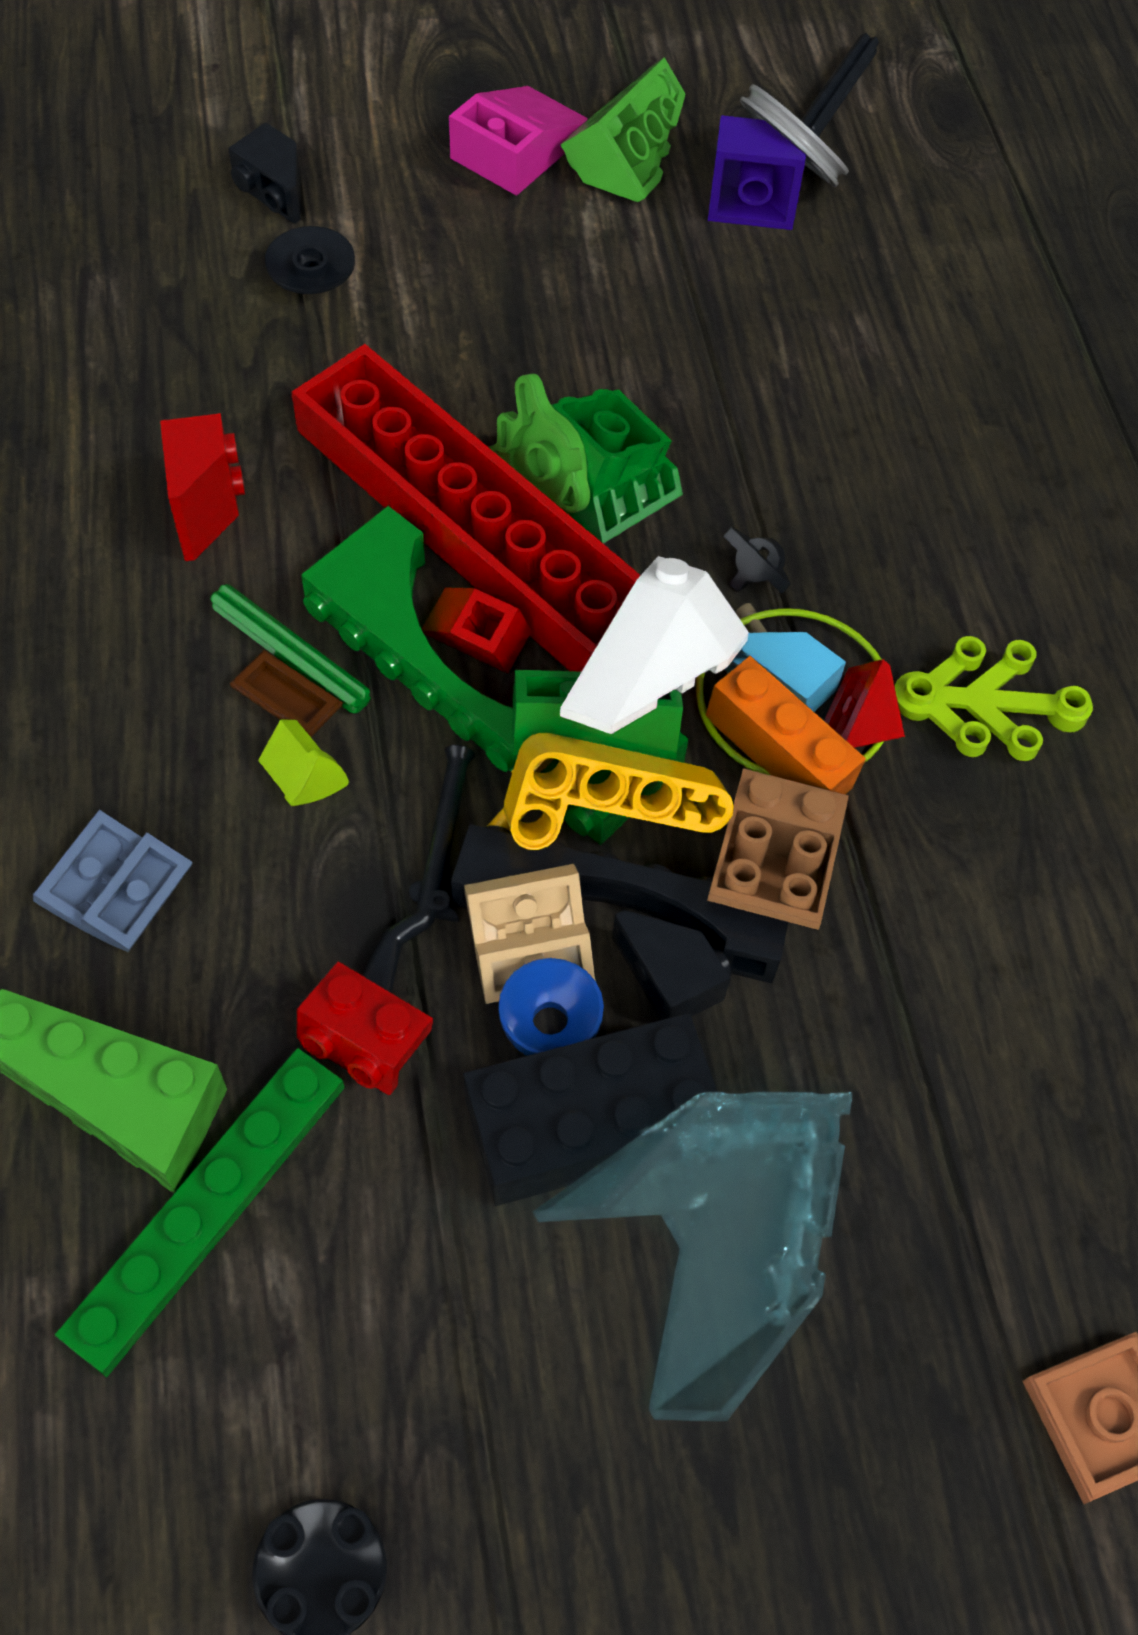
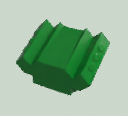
[551,389,683,544]

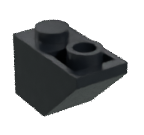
[228,122,301,224]

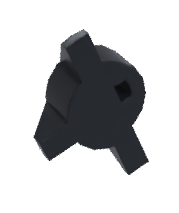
[723,527,791,594]

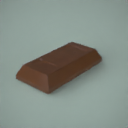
[230,650,343,737]

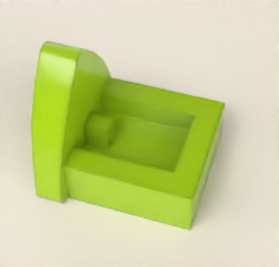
[258,719,349,806]

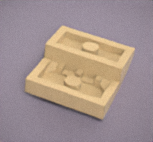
[464,864,595,1004]

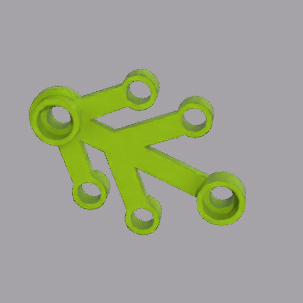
[895,636,1093,761]

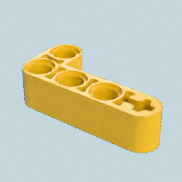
[504,733,734,850]

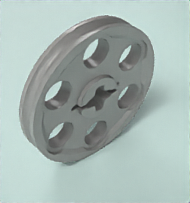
[739,84,849,187]

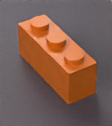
[706,656,866,795]

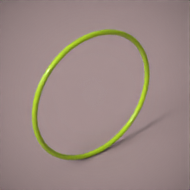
[696,608,884,775]

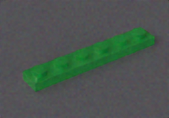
[55,1048,345,1378]

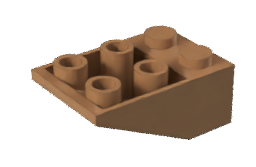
[707,768,849,930]

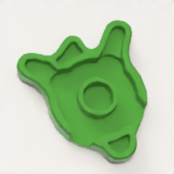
[489,373,590,513]

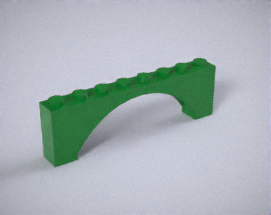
[301,506,688,845]

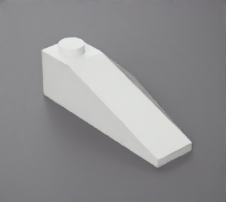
[560,556,749,734]

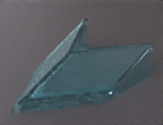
[533,1092,853,1421]

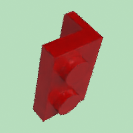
[297,961,433,1095]

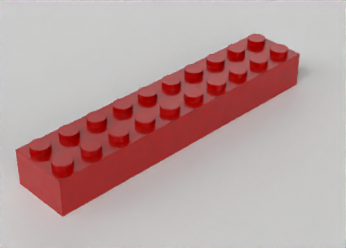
[291,344,641,672]

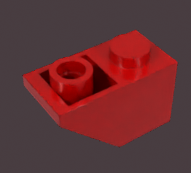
[422,587,532,674]

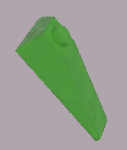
[560,57,686,202]

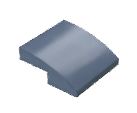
[33,810,193,952]

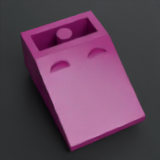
[449,86,588,196]

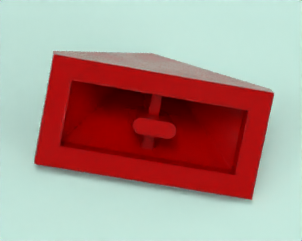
[824,659,905,748]

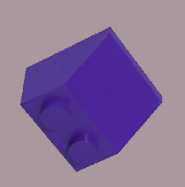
[708,115,806,230]

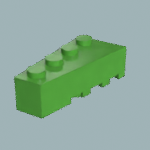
[0,989,227,1194]

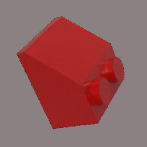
[160,413,245,561]

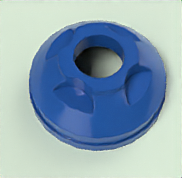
[499,958,604,1056]

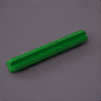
[210,584,371,714]

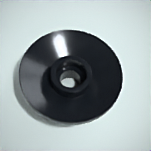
[265,226,355,294]

